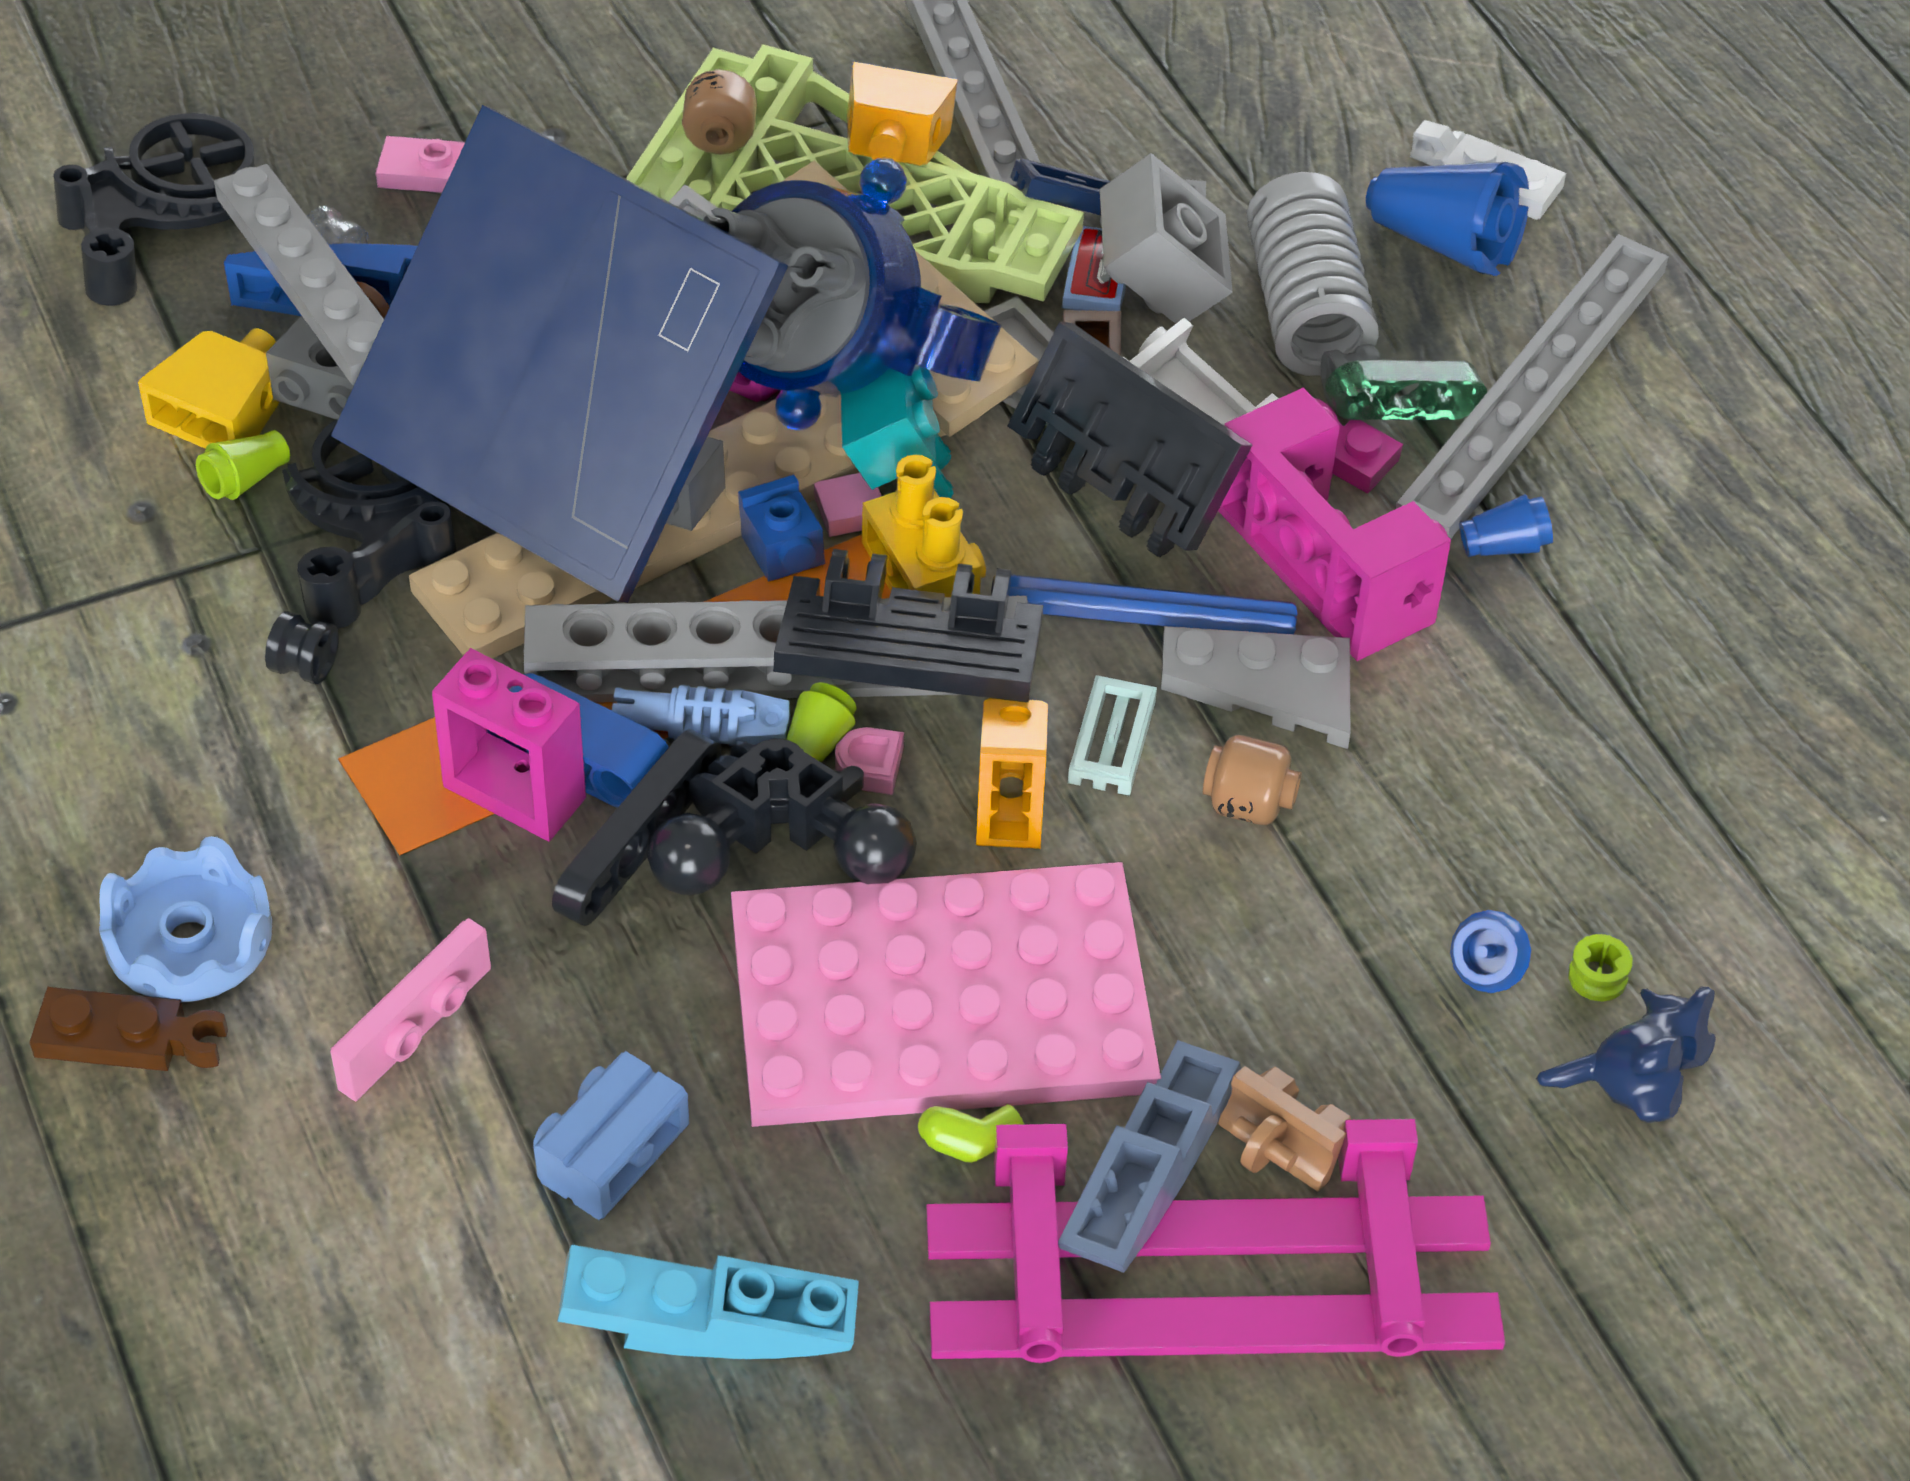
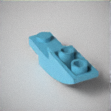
[557,1245,859,1359]

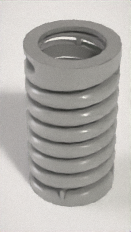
[1247,172,1379,376]

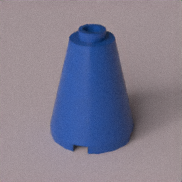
[1366,162,1529,276]

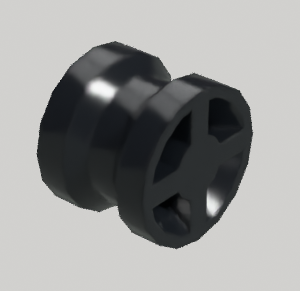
[265,611,339,684]

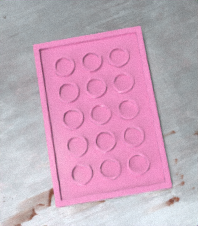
[731,862,1161,1127]

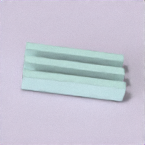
[1068,675,1157,796]

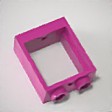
[432,648,586,842]

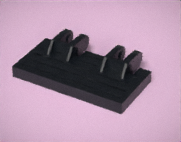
[1007,322,1253,558]
[773,549,1043,703]

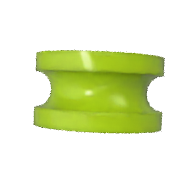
[1568,934,1633,1002]

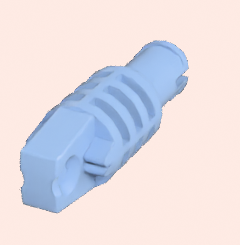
[612,685,791,746]

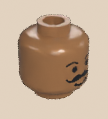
[682,69,757,155]
[1203,735,1302,825]

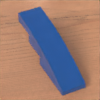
[224,243,417,316]

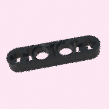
[552,729,722,926]

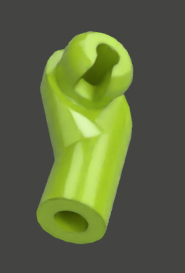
[918,1104,1024,1162]

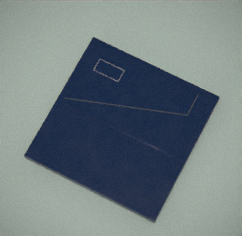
[331,105,788,603]

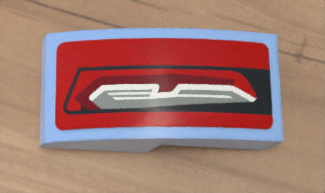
[1062,226,1126,311]

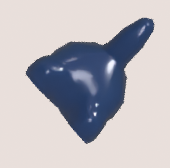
[1536,986,1716,1123]

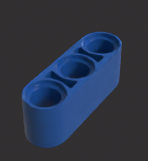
[486,673,669,808]

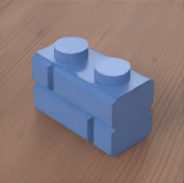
[533,1051,689,1220]

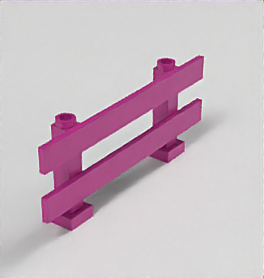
[927,1119,1505,1363]

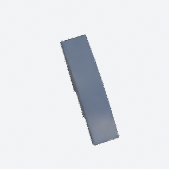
[1058,1040,1241,1273]

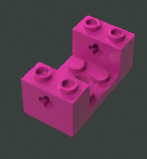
[1218,387,1451,661]

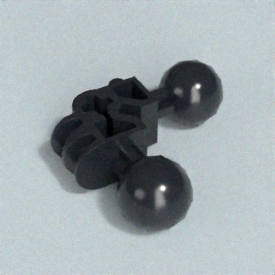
[647,739,917,896]

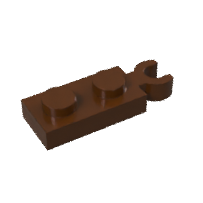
[30,987,228,1071]

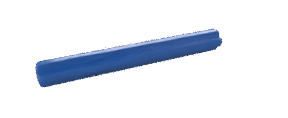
[1009,574,1297,634]

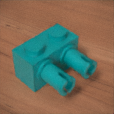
[840,347,954,498]

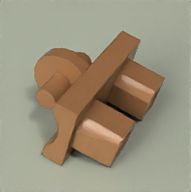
[1218,1066,1351,1192]

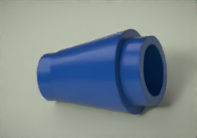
[1459,494,1553,557]

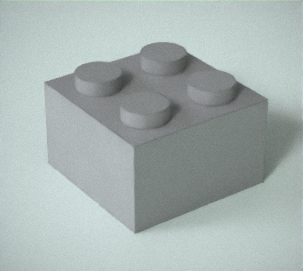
[1100,153,1233,324]

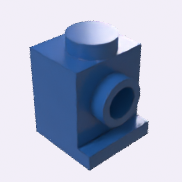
[738,474,825,582]

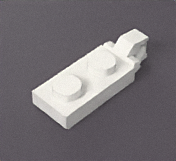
[1411,120,1566,220]

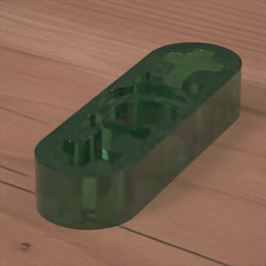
[1325,360,1487,420]

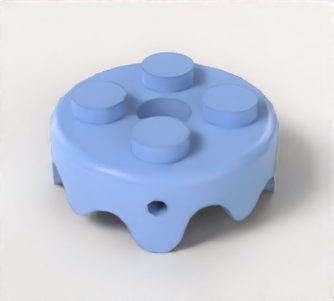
[99,836,272,1002]

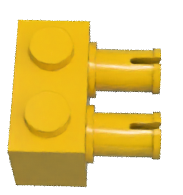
[862,455,986,597]

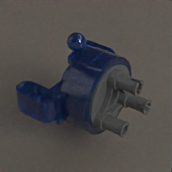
[703,157,1002,431]

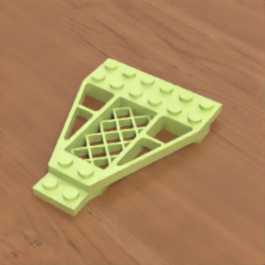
[626,45,1084,303]

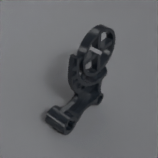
[53,113,255,306]
[282,419,457,629]

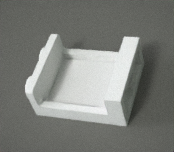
[1123,318,1278,425]

